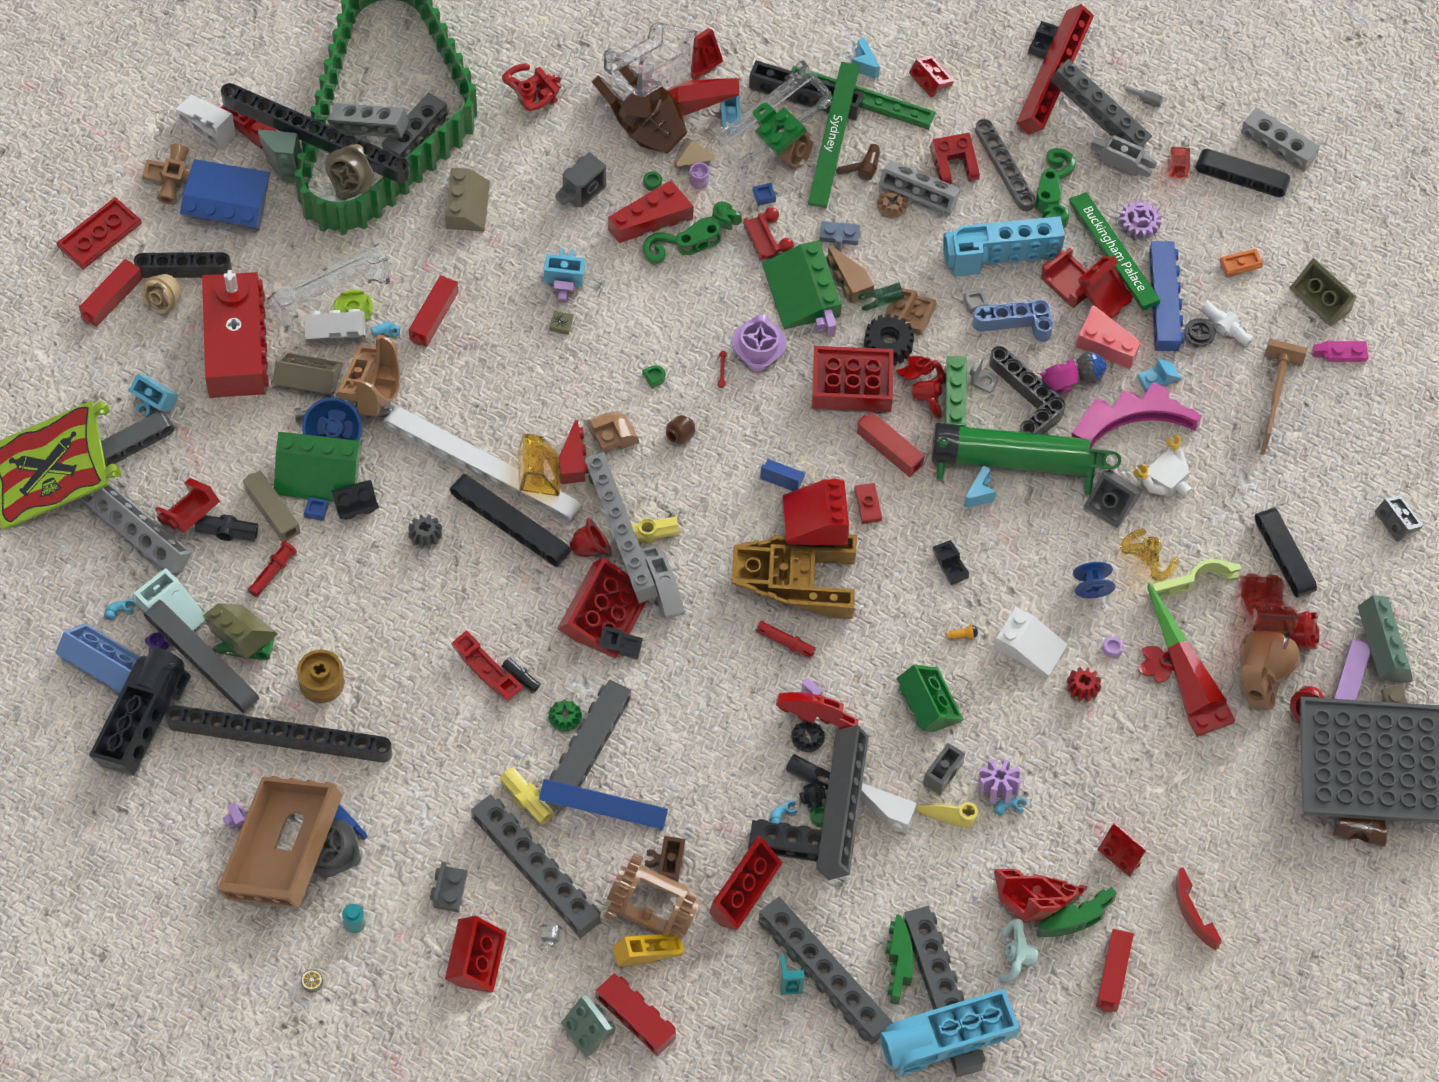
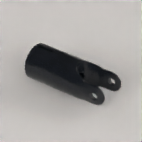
[786,754,831,790]

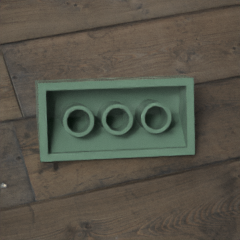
[1357,595,1413,682]

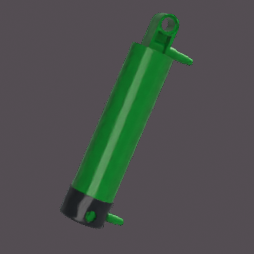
[931,423,1121,495]

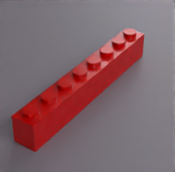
[1016,4,1094,135]

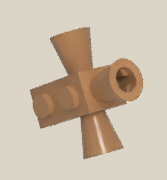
[142,143,190,204]

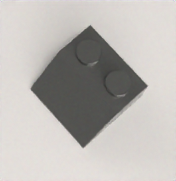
[1083,469,1143,528]

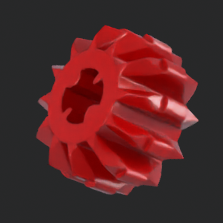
[1066,667,1102,702]

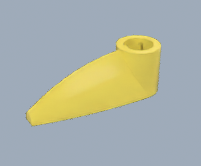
[917,802,978,828]

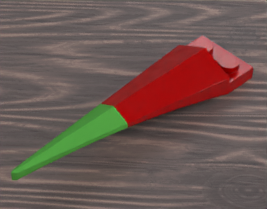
[1147,582,1235,737]

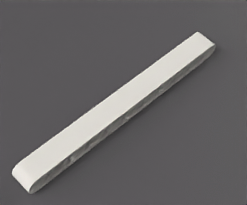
[383,406,580,523]

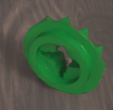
[548,699,582,731]

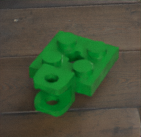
[753,103,807,155]

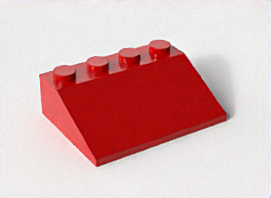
[812,346,893,412]
[782,479,849,546]
[557,557,647,658]

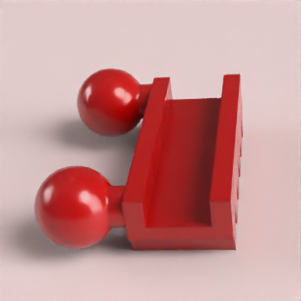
[743,207,794,260]

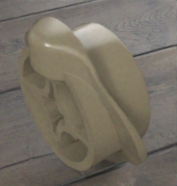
[325,144,374,199]

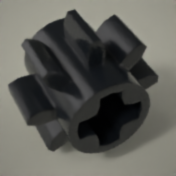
[799,783,827,808]

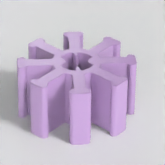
[978,759,1021,804]

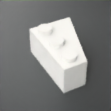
[176,94,236,150]
[304,309,366,340]

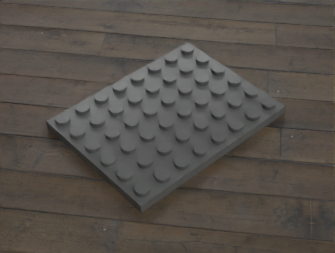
[1300,697,1439,824]

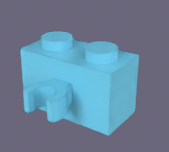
[544,248,585,287]
[128,374,179,417]

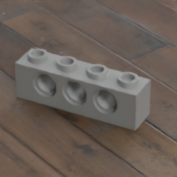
[327,103,409,138]
[1241,107,1320,171]
[879,161,961,213]

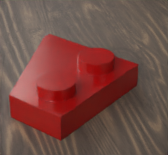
[691,28,723,80]

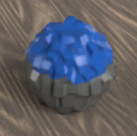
[1076,352,1107,383]

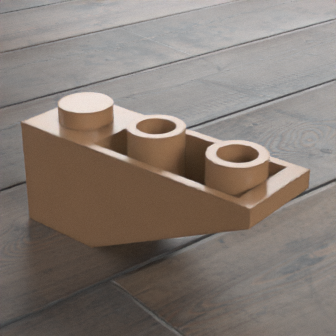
[826,246,874,303]

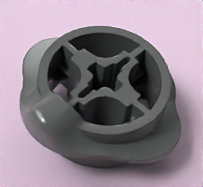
[313,820,361,877]

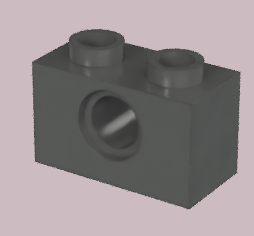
[923,743,965,795]

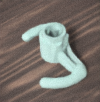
[999,919,1038,982]

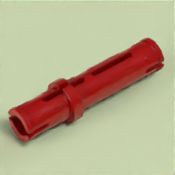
[756,620,816,659]

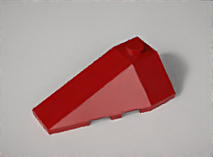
[667,78,739,116]

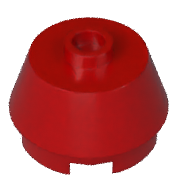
[1287,610,1320,651]

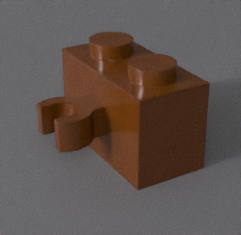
[645,836,686,882]

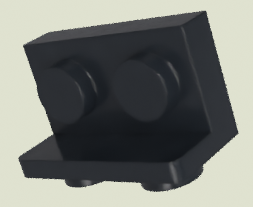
[331,479,379,519]

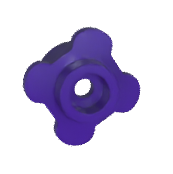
[145,632,169,651]

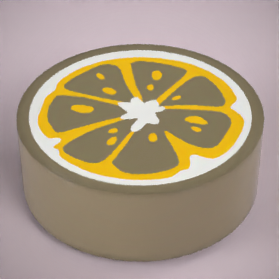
[301,969,323,993]

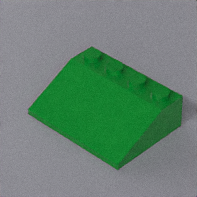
[762,240,842,329]
[274,432,362,502]

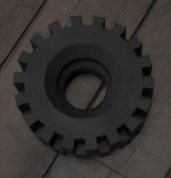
[864,314,914,366]

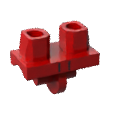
[528,67,561,104]

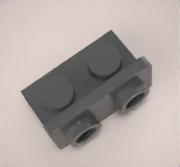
[1375,495,1424,541]
[430,862,468,913]

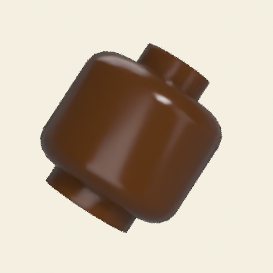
[666,415,695,445]

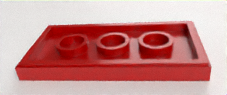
[56,197,142,270]

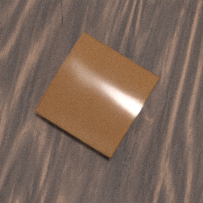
[884,287,937,334]

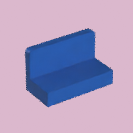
[760,459,805,491]

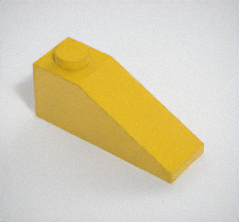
[613,934,685,967]

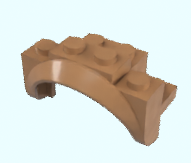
[337,335,400,417]

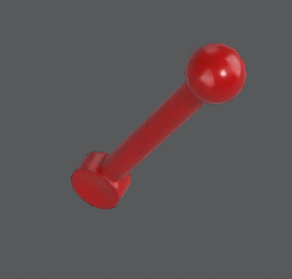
[718,351,727,388]

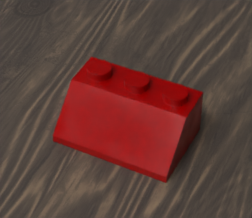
[445,916,507,993]

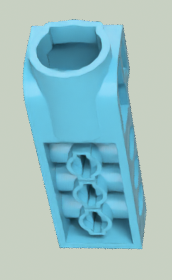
[943,216,1065,276]
[880,988,1020,1077]

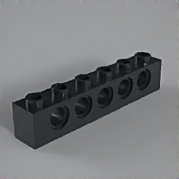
[749,60,864,121]

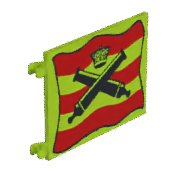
[0,400,121,531]

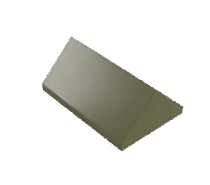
[1289,258,1356,326]

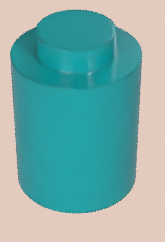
[342,904,365,933]

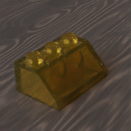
[518,433,560,496]

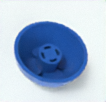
[302,397,362,441]

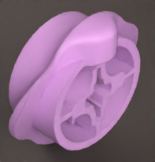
[732,314,786,372]

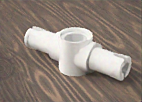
[1201,301,1253,347]

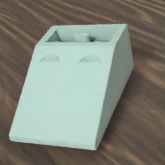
[134,568,206,631]

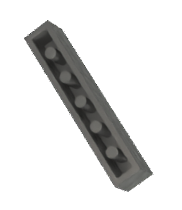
[549,679,631,787]

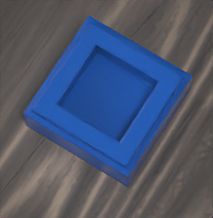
[752,183,776,206]
[304,497,329,521]

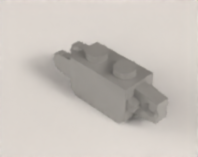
[1090,135,1157,177]

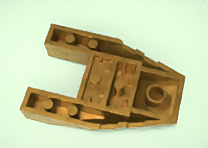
[731,535,857,619]

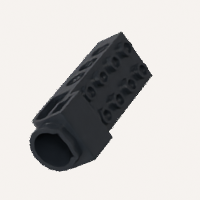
[89,647,191,776]

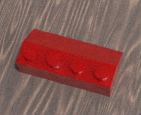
[709,836,783,930]

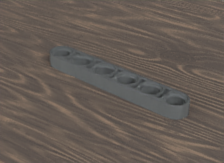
[975,119,1035,211]

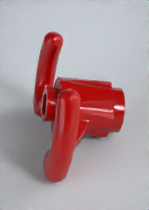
[502,63,554,111]
[912,360,945,419]

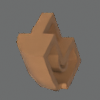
[587,412,639,452]

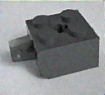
[555,152,606,207]

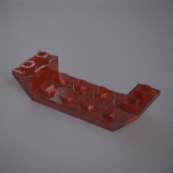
[1240,573,1299,633]

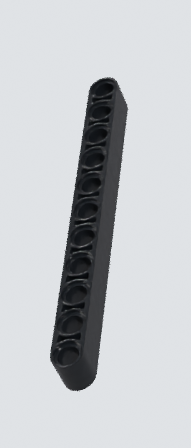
[221,83,410,183]
[165,705,392,762]

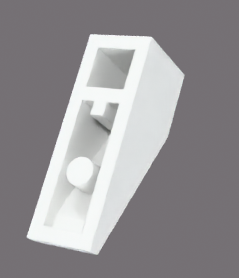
[860,783,917,833]

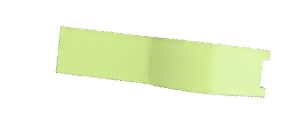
[1152,559,1241,598]

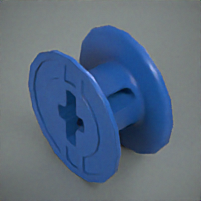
[1072,562,1116,599]

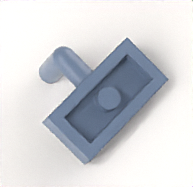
[819,221,860,252]

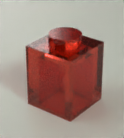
[1168,147,1190,178]

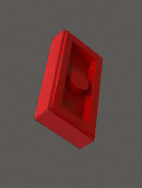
[854,483,882,524]

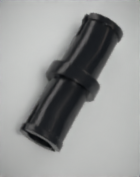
[501,657,541,694]

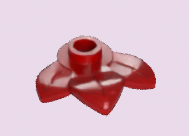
[896,356,934,380]
[1138,646,1174,683]

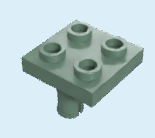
[561,994,616,1056]

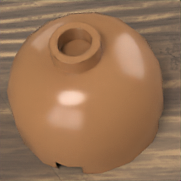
[778,132,813,168]

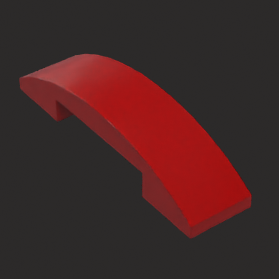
[451,630,523,701]
[1176,867,1222,950]

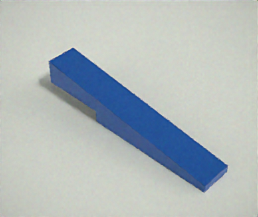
[539,778,668,829]

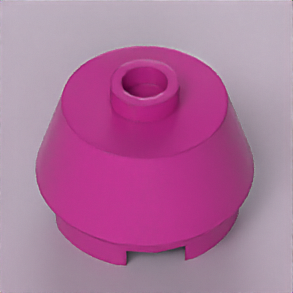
[1040,359,1079,394]

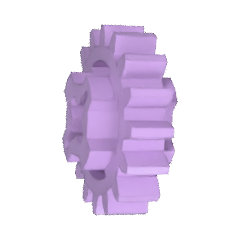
[1119,199,1162,239]

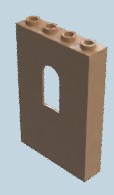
[217,776,343,909]

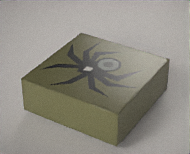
[549,311,573,335]

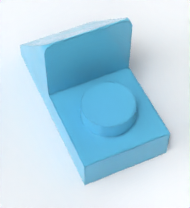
[851,38,880,78]
[719,95,742,130]
[1137,359,1181,393]
[964,466,996,508]

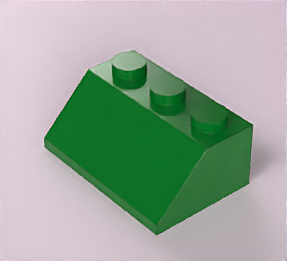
[897,665,964,732]

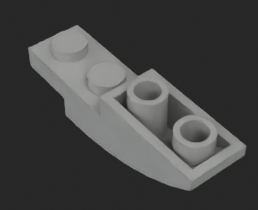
[641,545,685,619]

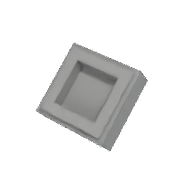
[963,289,989,313]

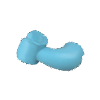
[104,599,136,620]
[994,798,1027,816]
[769,800,797,824]

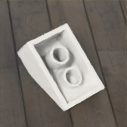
[994,607,1068,678]

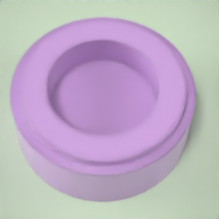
[1102,637,1124,658]

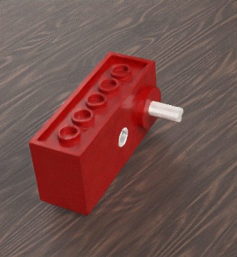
[202,270,269,398]

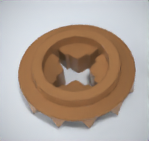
[877,190,908,217]

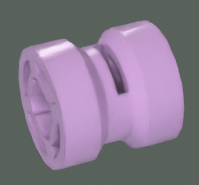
[690,162,709,189]

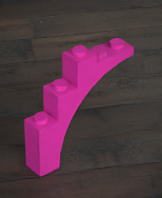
[1071,382,1202,448]

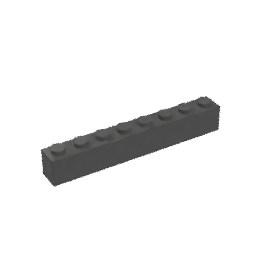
[816,725,869,880]

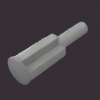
[1125,86,1164,106]

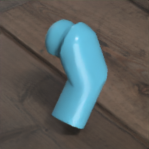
[371,322,400,337]

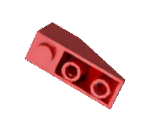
[559,420,589,484]

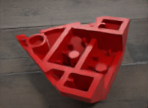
[994,869,1088,923]

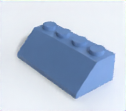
[55,623,141,693]

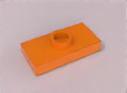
[1219,249,1263,277]

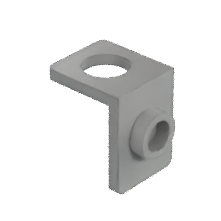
[969,357,999,393]

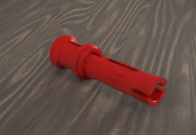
[248,541,297,598]

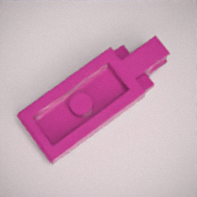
[1312,341,1368,362]

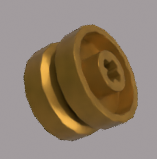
[297,649,345,703]

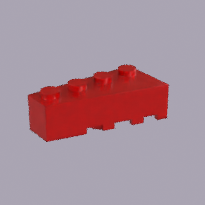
[608,180,694,243]

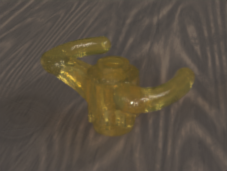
[1120,528,1179,581]

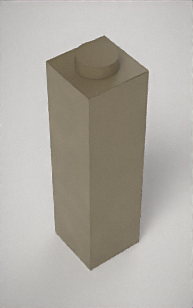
[243,470,300,541]

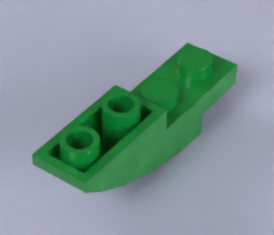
[1037,887,1117,937]
[885,914,913,1005]

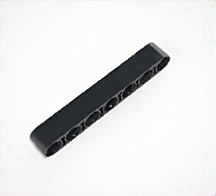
[449,474,571,567]

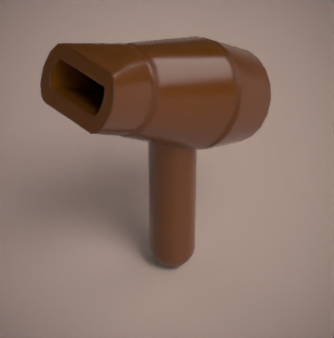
[836,144,881,180]

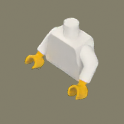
[1133,434,1192,498]

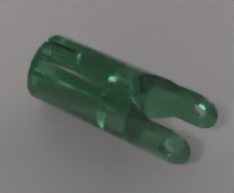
[858,282,905,311]

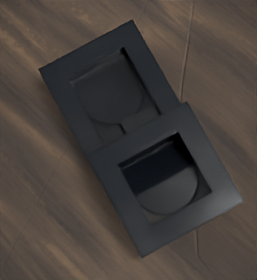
[1028,21,1059,59]
[933,540,969,585]
[599,626,643,659]

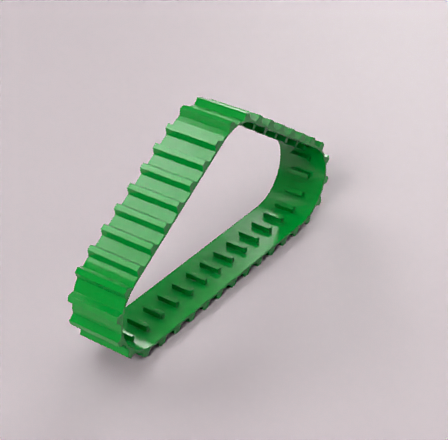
[295,0,477,235]

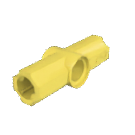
[631,517,679,544]
[500,767,554,825]

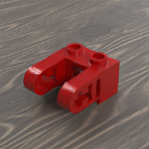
[930,133,980,184]

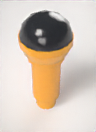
[946,625,978,639]

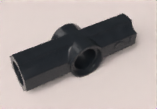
[194,514,259,542]

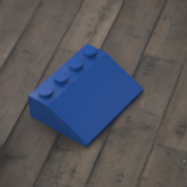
[180,159,270,230]

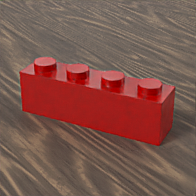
[596,973,676,1056]

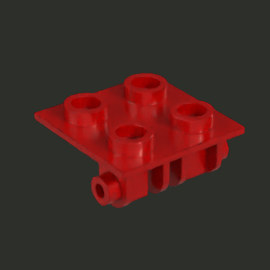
[1097,822,1147,877]

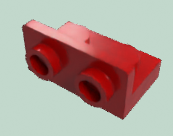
[909,55,954,97]

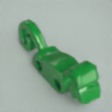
[1035,148,1076,229]
[643,201,742,264]

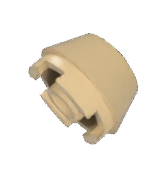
[141,274,181,314]

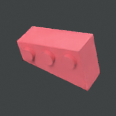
[1076,305,1141,369]

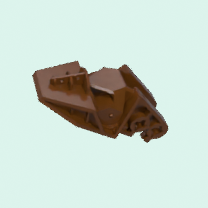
[592,54,687,154]

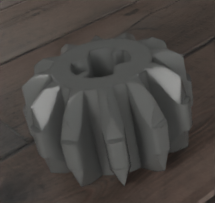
[408,514,442,549]

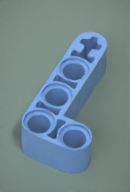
[972,300,1053,342]

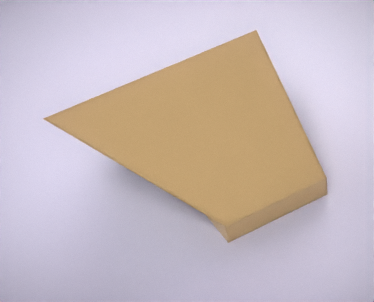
[674,137,715,166]

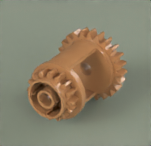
[605,853,700,937]

